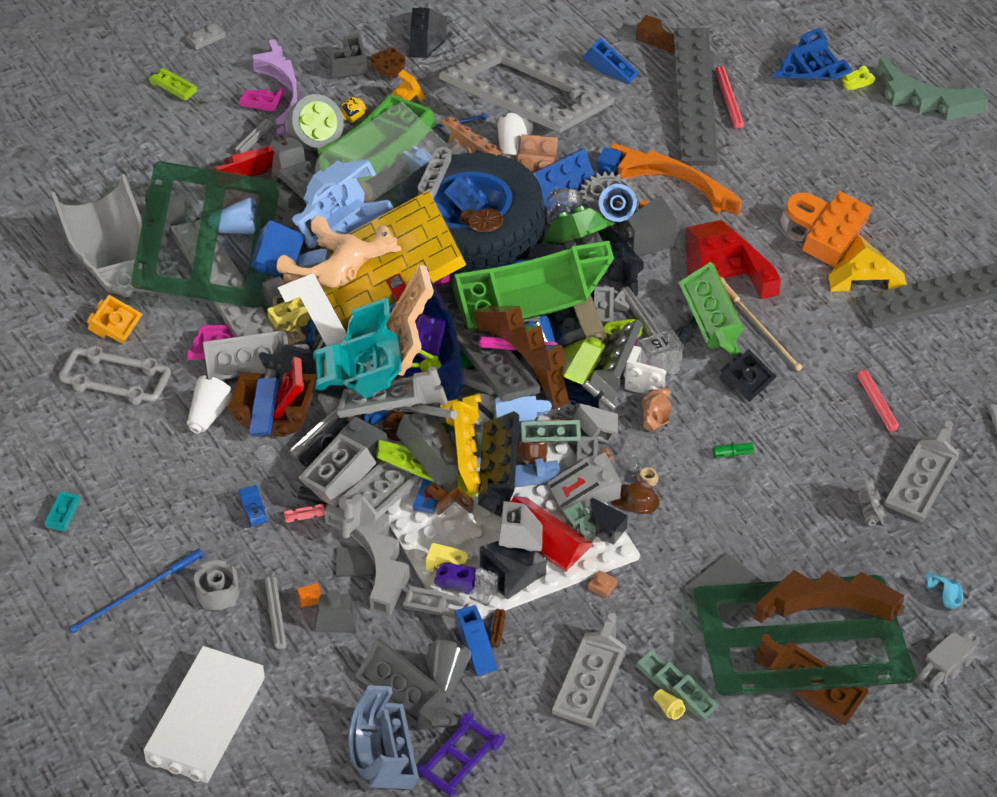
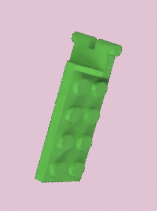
[679,262,744,357]

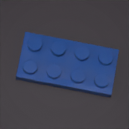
[533,149,595,209]

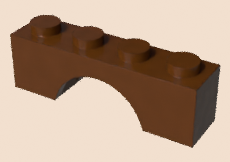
[636,15,674,53]

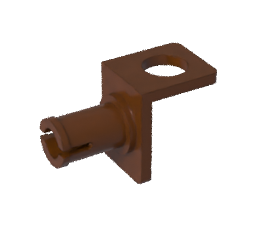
[427,482,474,515]

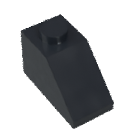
[589,497,628,545]

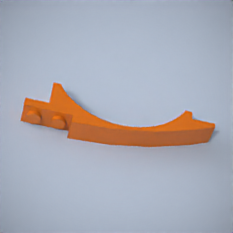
[611,143,741,215]

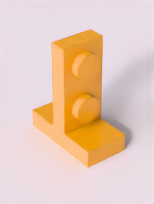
[391,70,425,102]

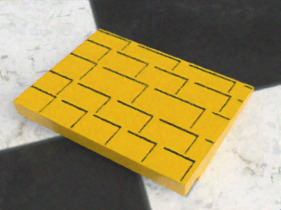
[318,190,466,330]

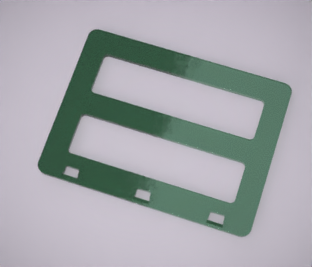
[131,161,280,308]
[693,575,916,696]

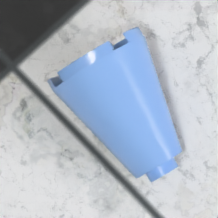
[599,184,637,222]
[207,197,261,235]

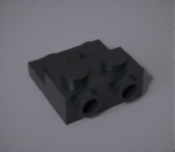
[719,349,777,402]

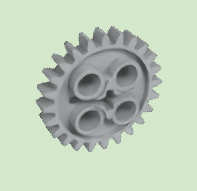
[579,172,639,225]

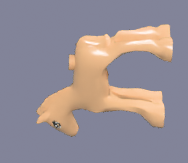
[276,216,401,288]

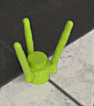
[411,350,441,373]

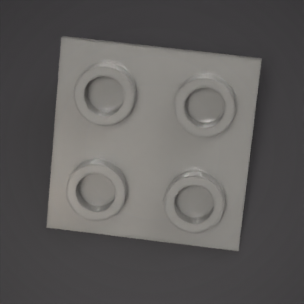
[858,471,886,526]

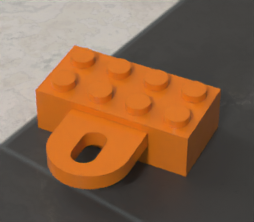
[786,190,872,267]

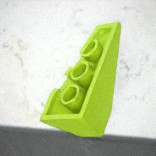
[562,337,605,385]

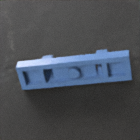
[477,458,561,487]

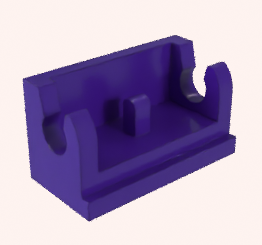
[415,315,446,359]

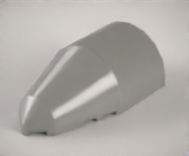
[51,174,143,297]

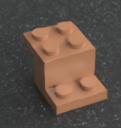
[517,134,558,173]

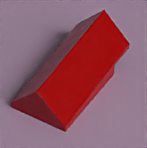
[208,143,285,190]
[511,496,592,572]

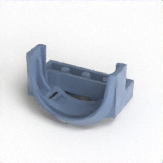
[348,685,419,789]

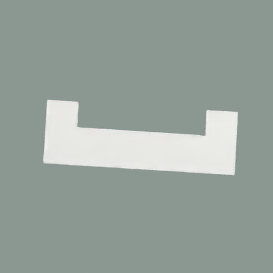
[278,273,346,377]

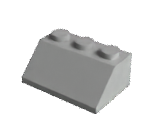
[299,434,376,507]

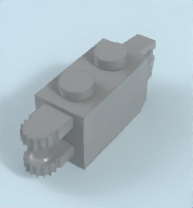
[919,631,980,688]

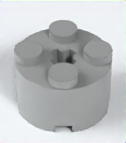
[194,560,239,611]

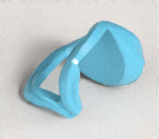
[926,573,963,609]

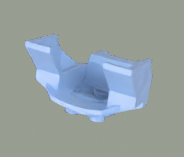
[292,159,394,248]

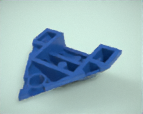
[773,28,853,81]

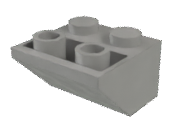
[499,501,543,551]

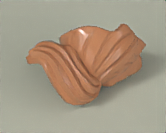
[641,388,672,431]

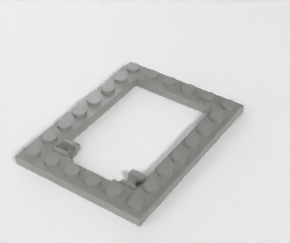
[439,45,615,133]

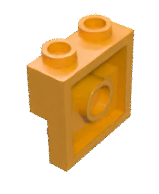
[87,295,143,344]

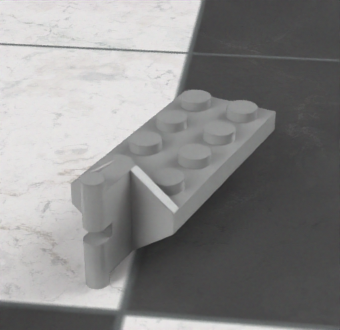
[203,330,309,380]
[337,366,448,418]
[884,421,959,522]
[339,461,421,538]
[552,613,626,728]

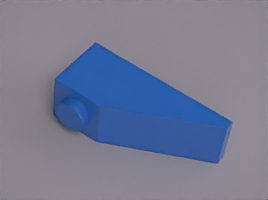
[582,37,639,84]

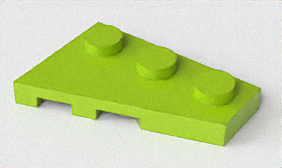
[376,440,434,482]

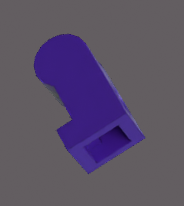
[434,564,478,596]

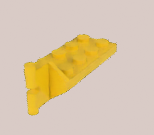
[440,394,482,495]

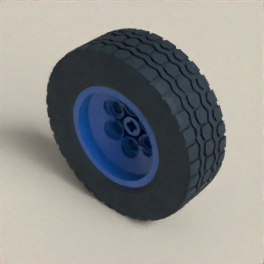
[395,152,545,281]

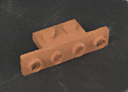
[440,117,502,155]

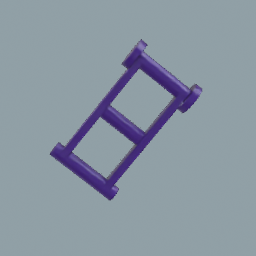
[417,711,505,797]

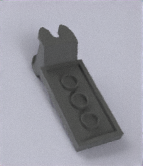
[267,137,319,200]
[142,187,188,282]

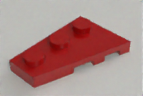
[273,357,304,420]

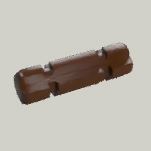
[489,608,506,648]

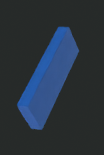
[249,378,279,436]

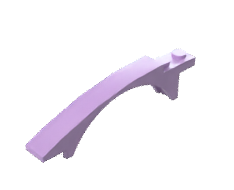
[252,39,297,137]

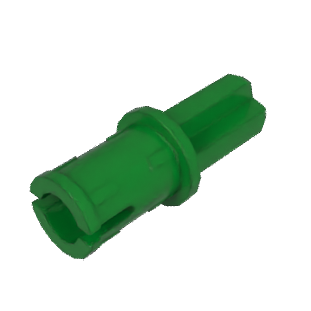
[713,442,755,459]

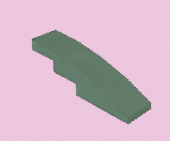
[635,649,719,721]

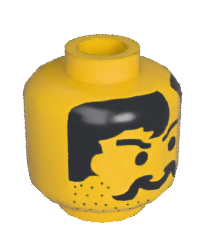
[339,97,366,123]

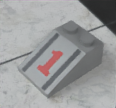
[547,453,621,514]

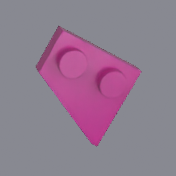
[240,88,284,111]

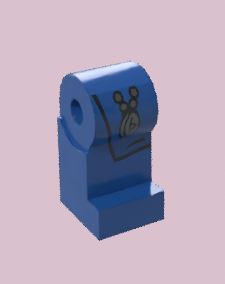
[239,485,267,527]

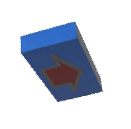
[413,479,445,514]

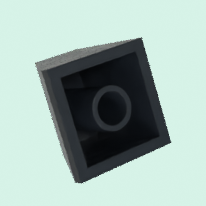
[480,541,547,600]

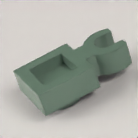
[562,501,596,539]

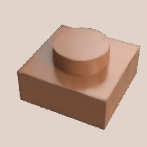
[588,570,618,598]

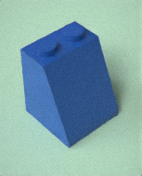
[251,220,305,280]

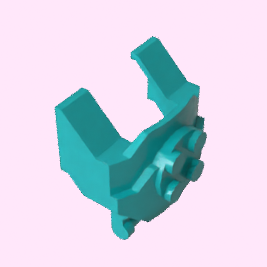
[313,297,402,398]

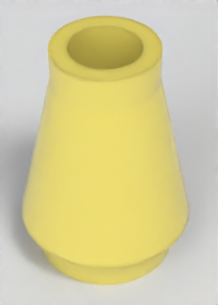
[653,689,685,720]

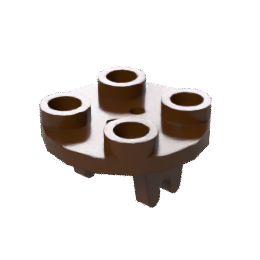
[371,47,406,81]

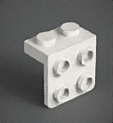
[624,346,666,394]

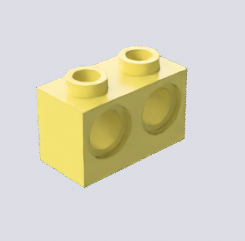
[267,297,312,331]

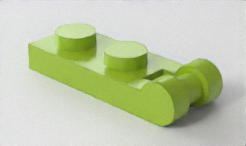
[149,68,197,101]

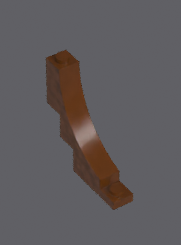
[754,570,905,623]

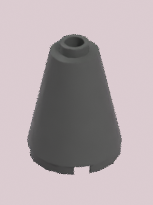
[428,640,471,702]

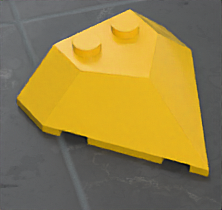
[828,234,907,292]

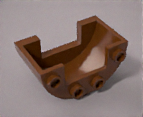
[228,372,317,437]

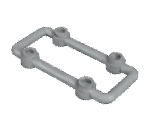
[59,346,171,404]

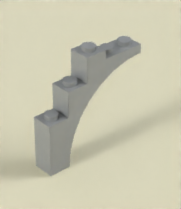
[325,505,410,616]

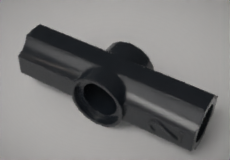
[297,417,349,468]

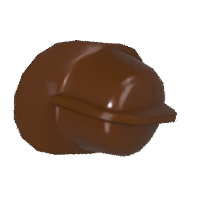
[517,441,553,464]
[611,481,660,514]

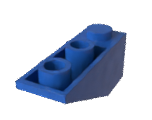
[455,605,498,676]

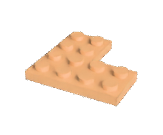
[386,264,433,376]

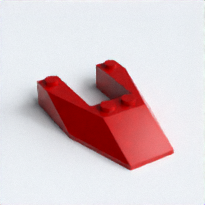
[686,220,781,299]

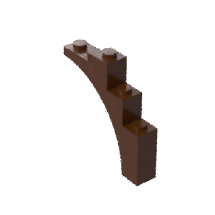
[474,306,569,409]

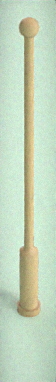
[720,277,802,371]

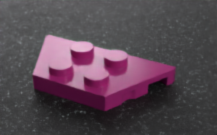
[187,325,234,360]

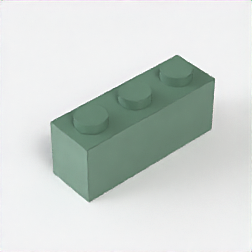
[518,420,581,443]

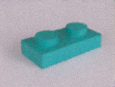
[45,491,81,532]

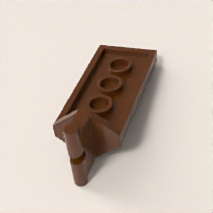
[754,634,869,726]

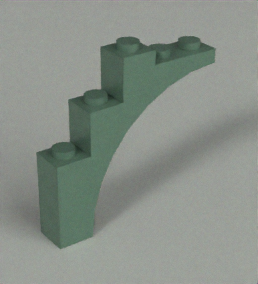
[877,56,988,120]

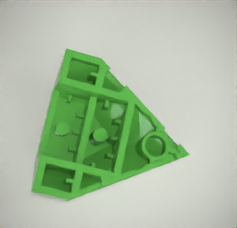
[542,205,615,244]

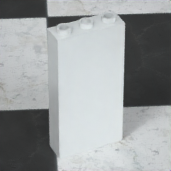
[144,646,265,783]

